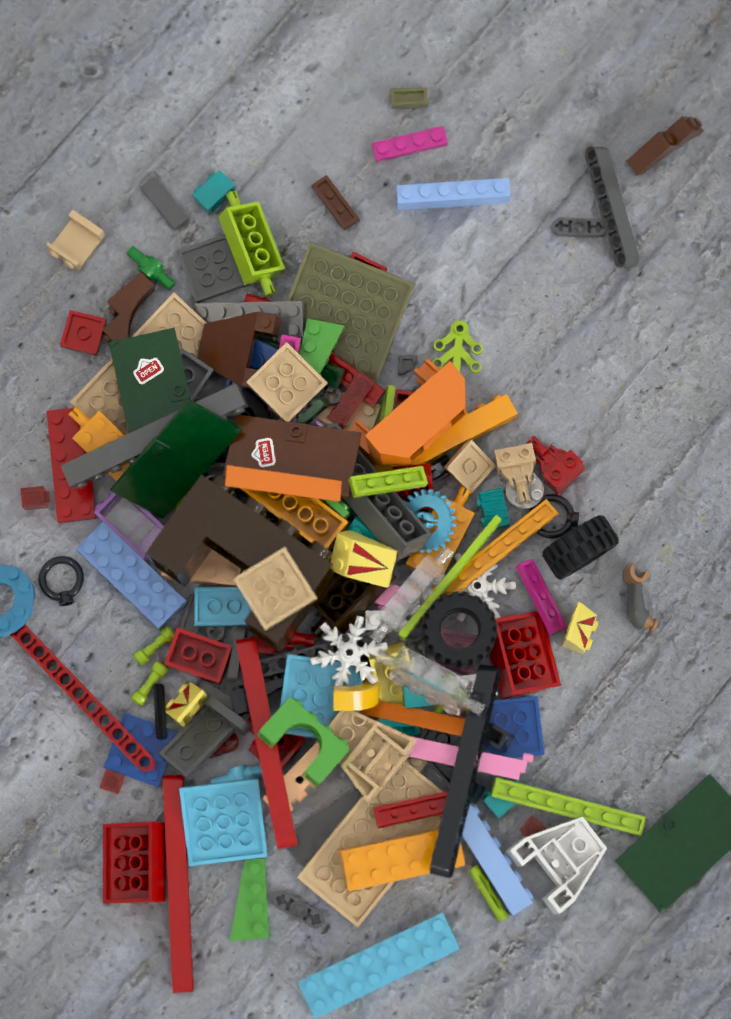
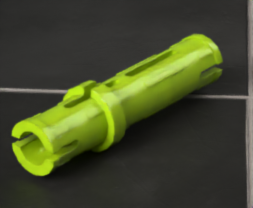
[468,864,509,922]

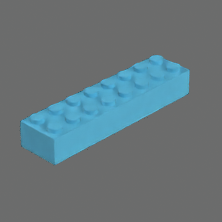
[298,912,460,1019]

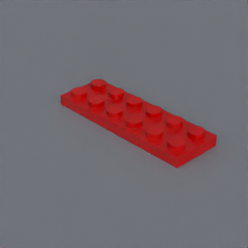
[47,408,96,523]

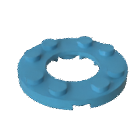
[0,565,36,638]

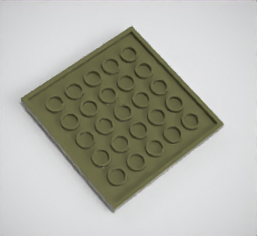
[272,241,416,383]

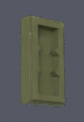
[390,87,428,109]

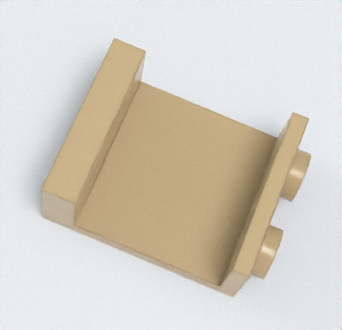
[46,210,105,271]

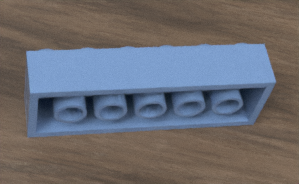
[76,522,187,631]

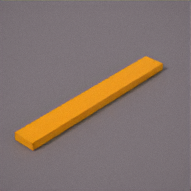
[426,499,559,600]

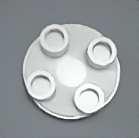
[506,473,544,509]

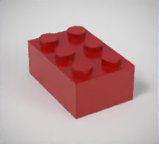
[164,627,232,685]

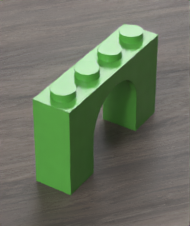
[257,697,350,788]

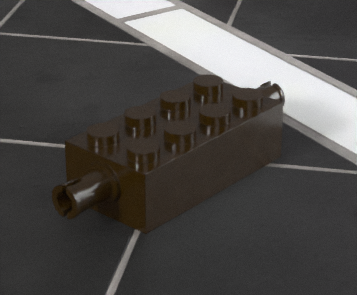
[311,573,397,638]

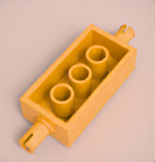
[68,406,130,481]
[405,487,475,594]

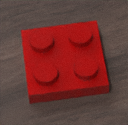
[60,310,107,356]

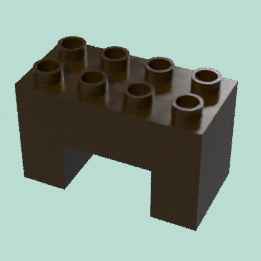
[146,474,334,653]

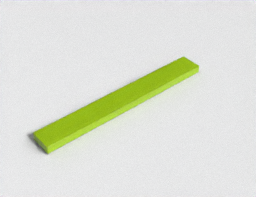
[398,515,502,641]
[490,777,646,836]

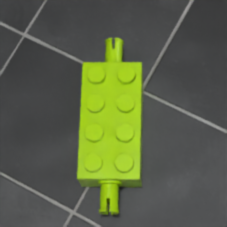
[218,191,285,297]

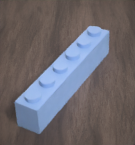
[396,178,510,210]
[462,803,534,916]

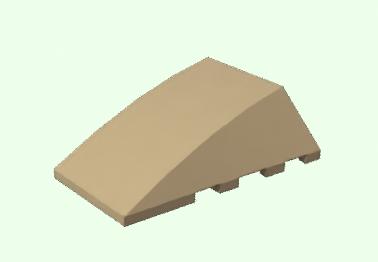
[329,711,417,803]

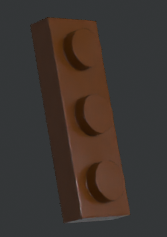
[312,175,359,231]

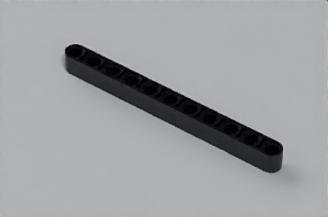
[430,664,501,878]

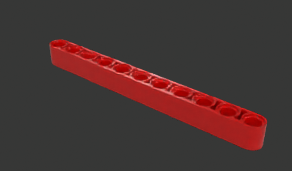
[10,624,156,773]
[236,636,297,849]
[163,774,194,994]

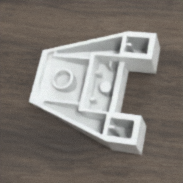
[505,817,607,914]

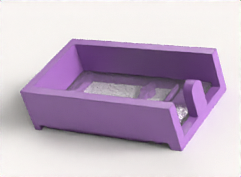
[94,491,164,562]

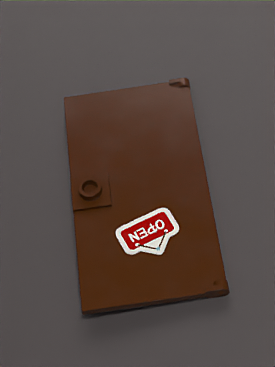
[223,415,362,499]

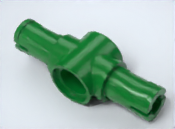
[126,246,176,291]

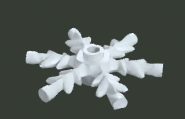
[454,553,516,622]
[310,616,388,686]

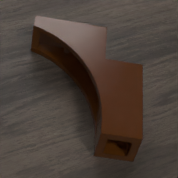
[626,117,704,175]
[102,272,155,343]

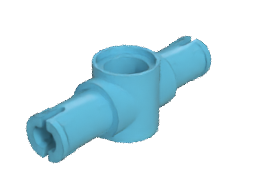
[210,765,263,783]

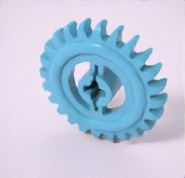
[404,489,456,553]

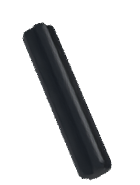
[153,683,167,740]

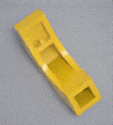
[333,677,380,711]

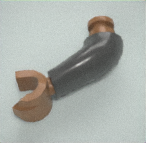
[623,562,658,632]

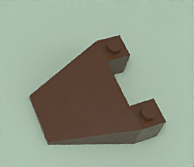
[197,312,281,391]

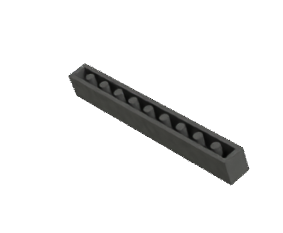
[61,383,249,490]

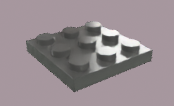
[177,234,249,303]

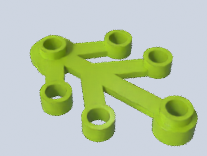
[432,320,483,374]

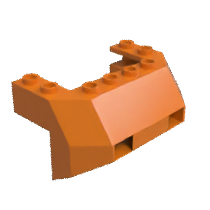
[346,358,467,465]

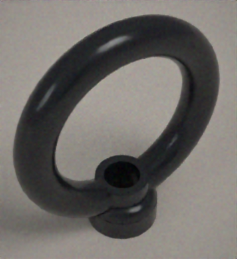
[529,494,580,539]
[38,556,84,606]

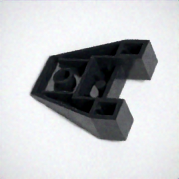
[420,713,515,804]

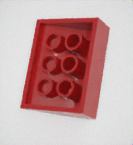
[490,611,561,699]
[103,822,165,904]

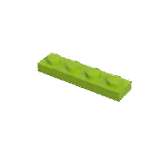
[348,466,428,498]

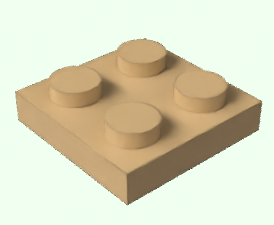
[444,439,496,494]

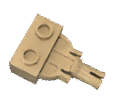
[494,443,536,505]

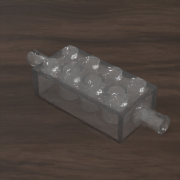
[370,546,454,644]
[375,646,485,716]

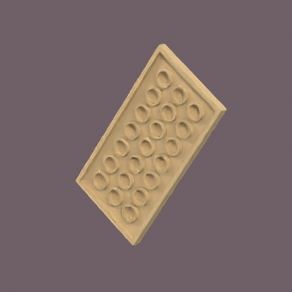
[70,293,206,435]
[296,761,443,928]

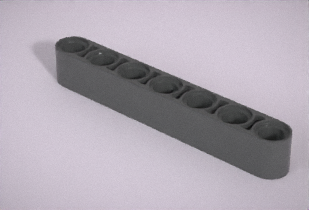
[585,146,639,268]
[260,630,386,679]

